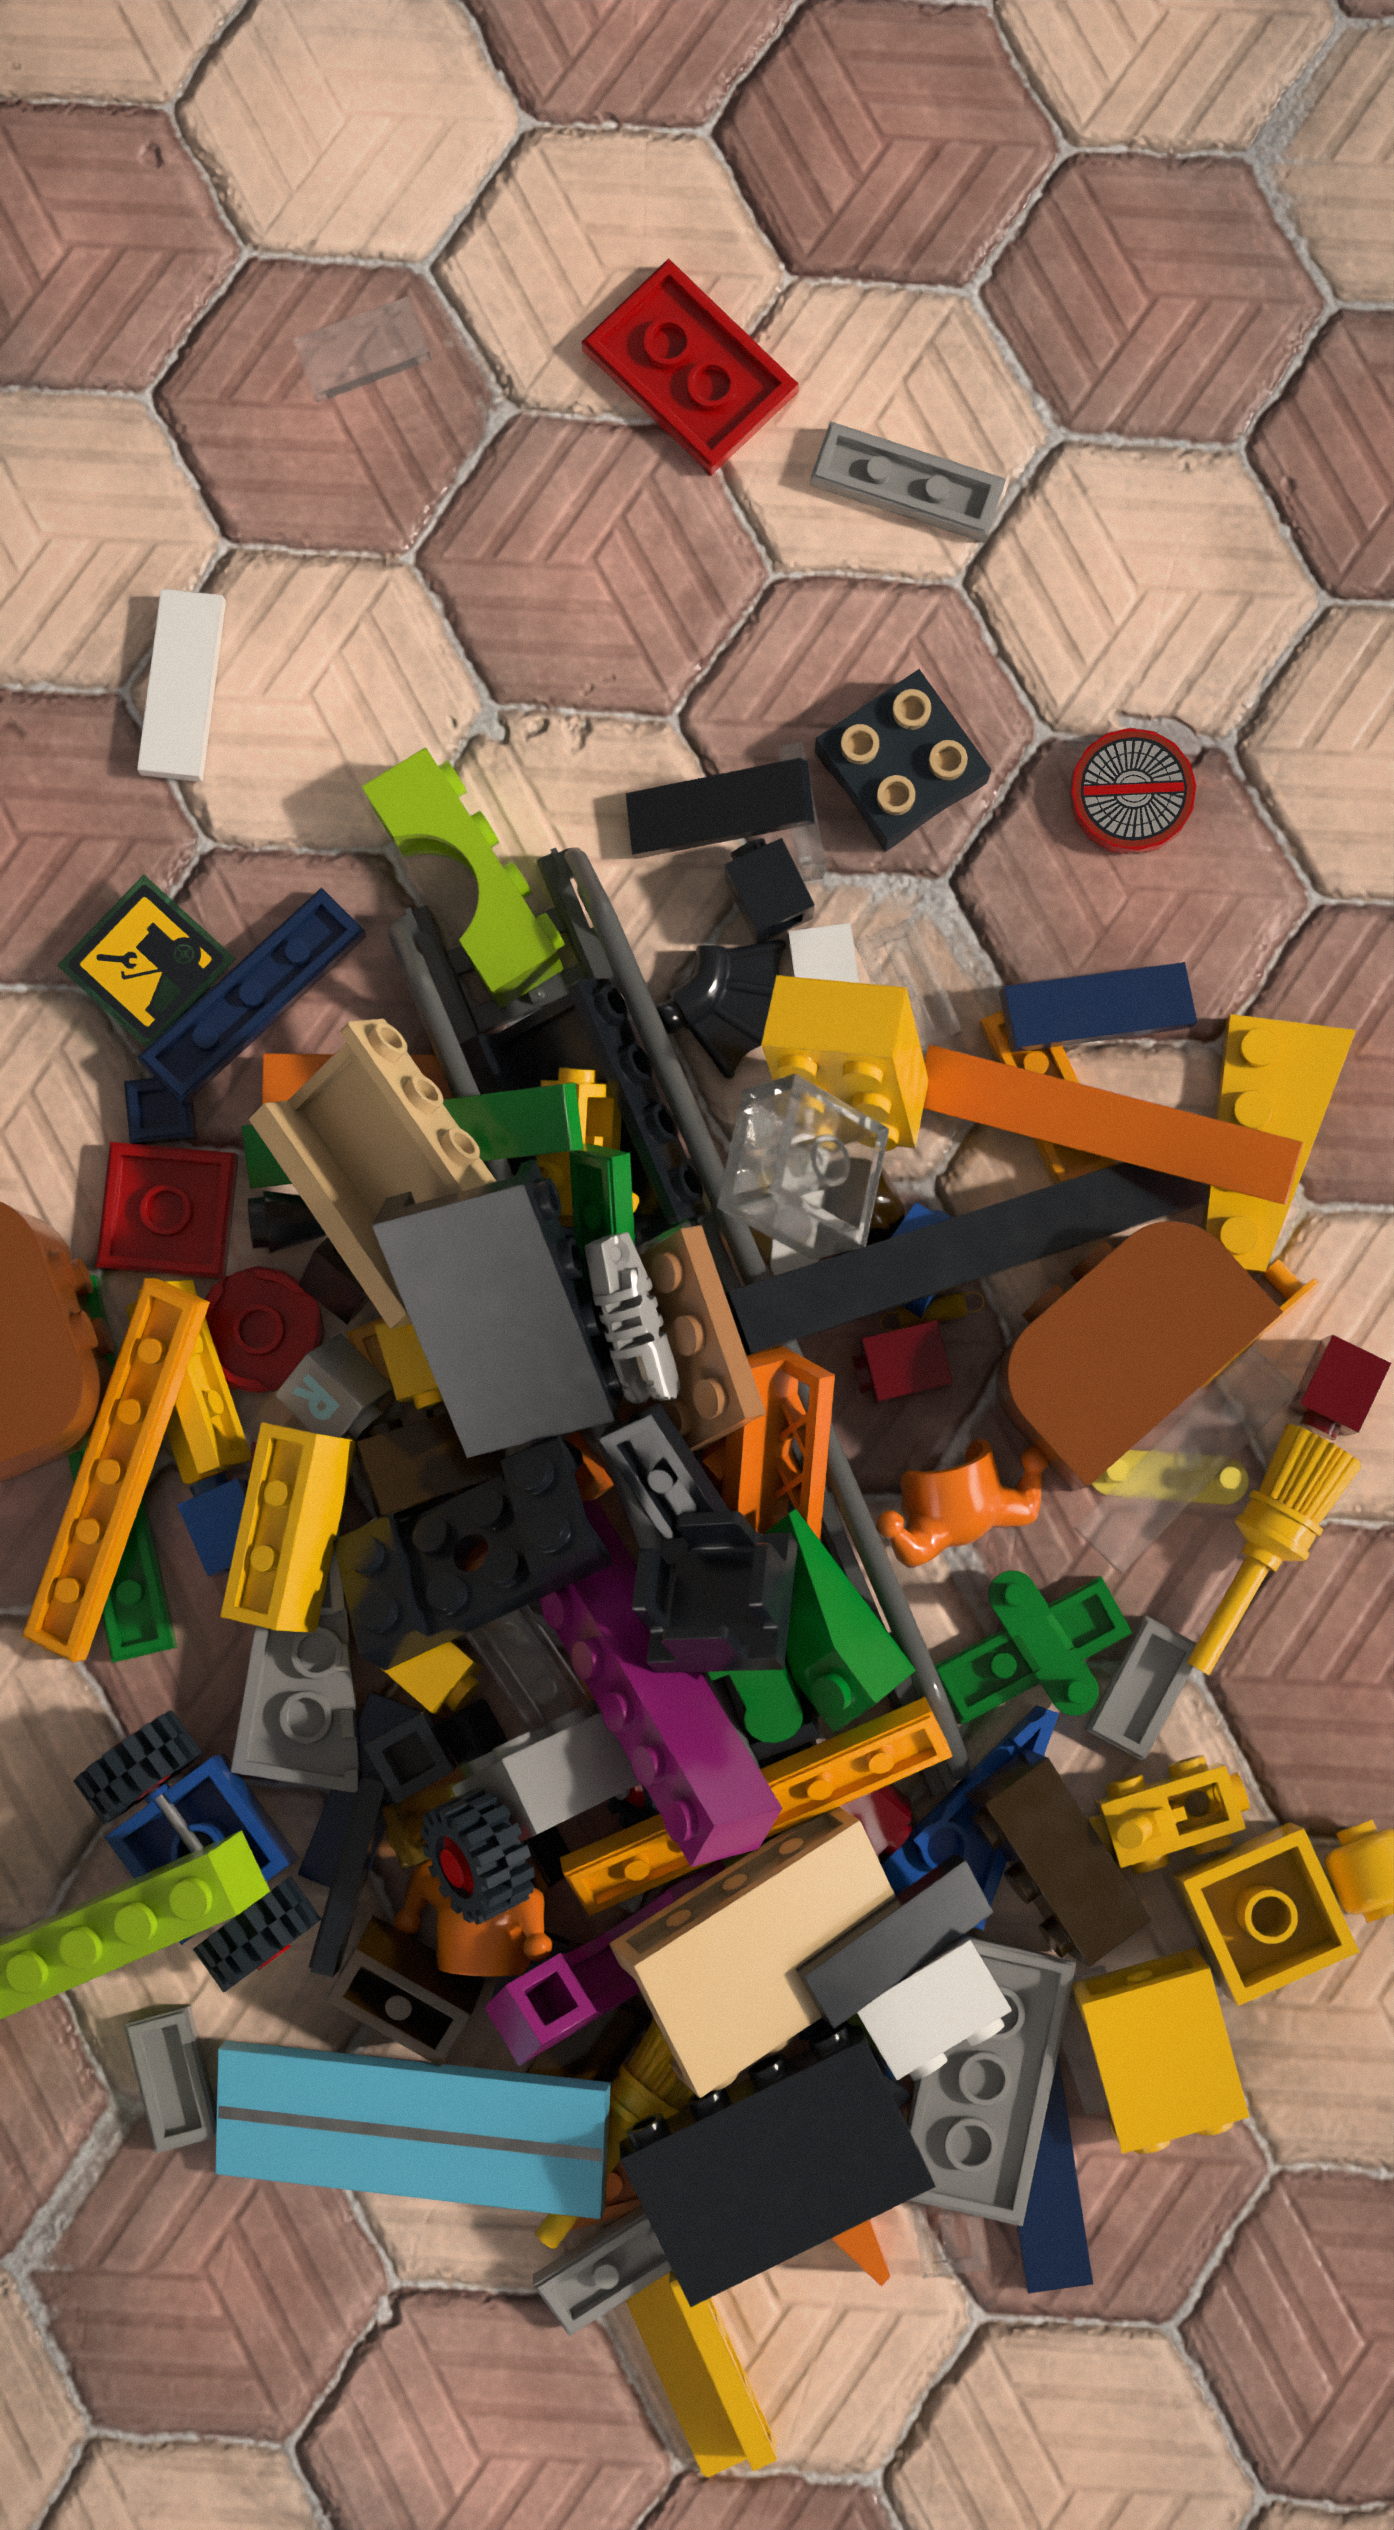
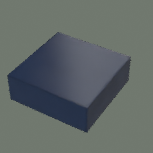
[124,1078,197,1145]

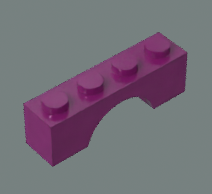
[484,1860,726,2066]

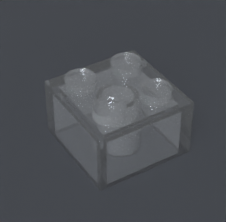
[717,1074,889,1260]

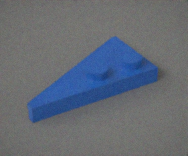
[880,1705,1059,1930]

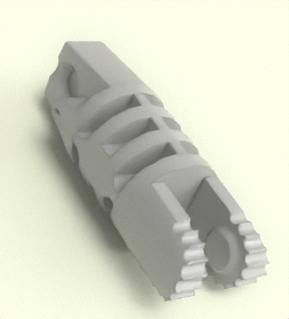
[584,1232,681,1403]

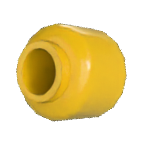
[1324,1819,1394,1923]

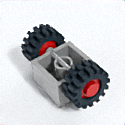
[421,1706,660,1924]

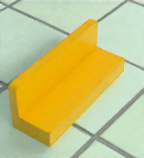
[126,1280,251,1484]
[220,1422,355,1633]
[625,2270,777,2477]

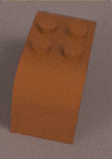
[0,1202,114,1483]
[996,1221,1283,1492]

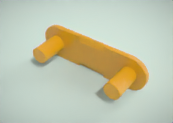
[1200,1259,1319,1389]

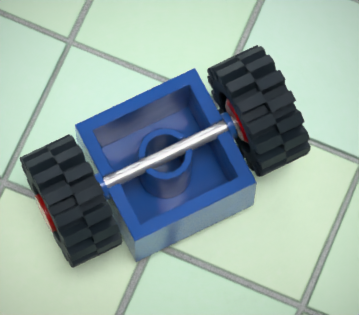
[73,1710,321,1993]

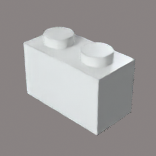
[857,1934,1012,2081]

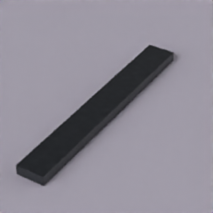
[725,1162,1209,1356]

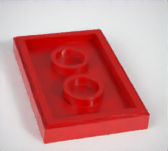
[581,258,799,476]

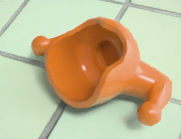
[876,1438,1049,1568]
[393,1859,552,1976]

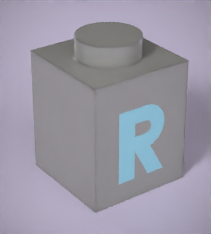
[275,1333,393,1441]

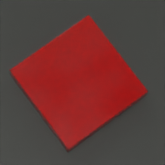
[96,1142,239,1280]

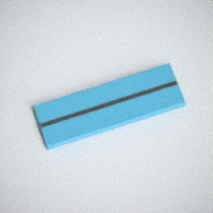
[215,2040,611,2219]

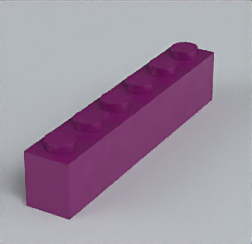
[538,1499,782,1867]

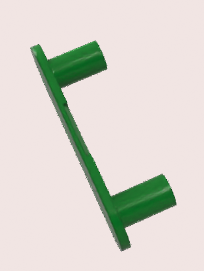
[988,1570,1099,1716]

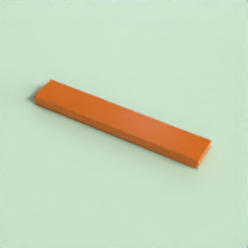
[923,1044,1303,1205]

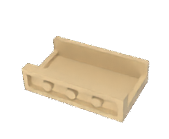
[249,1019,497,1329]
[609,1807,896,2098]

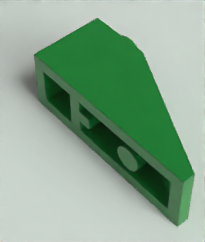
[763,1509,916,1733]

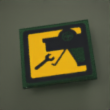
[57,874,236,1048]

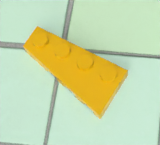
[1202,1014,1356,1274]

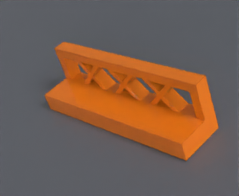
[722,1346,835,1540]

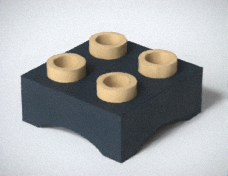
[814,669,991,852]

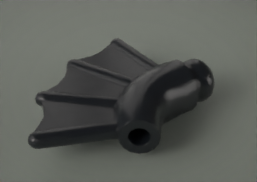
[655,939,786,1079]

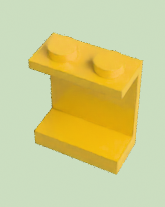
[1072,1947,1250,2154]

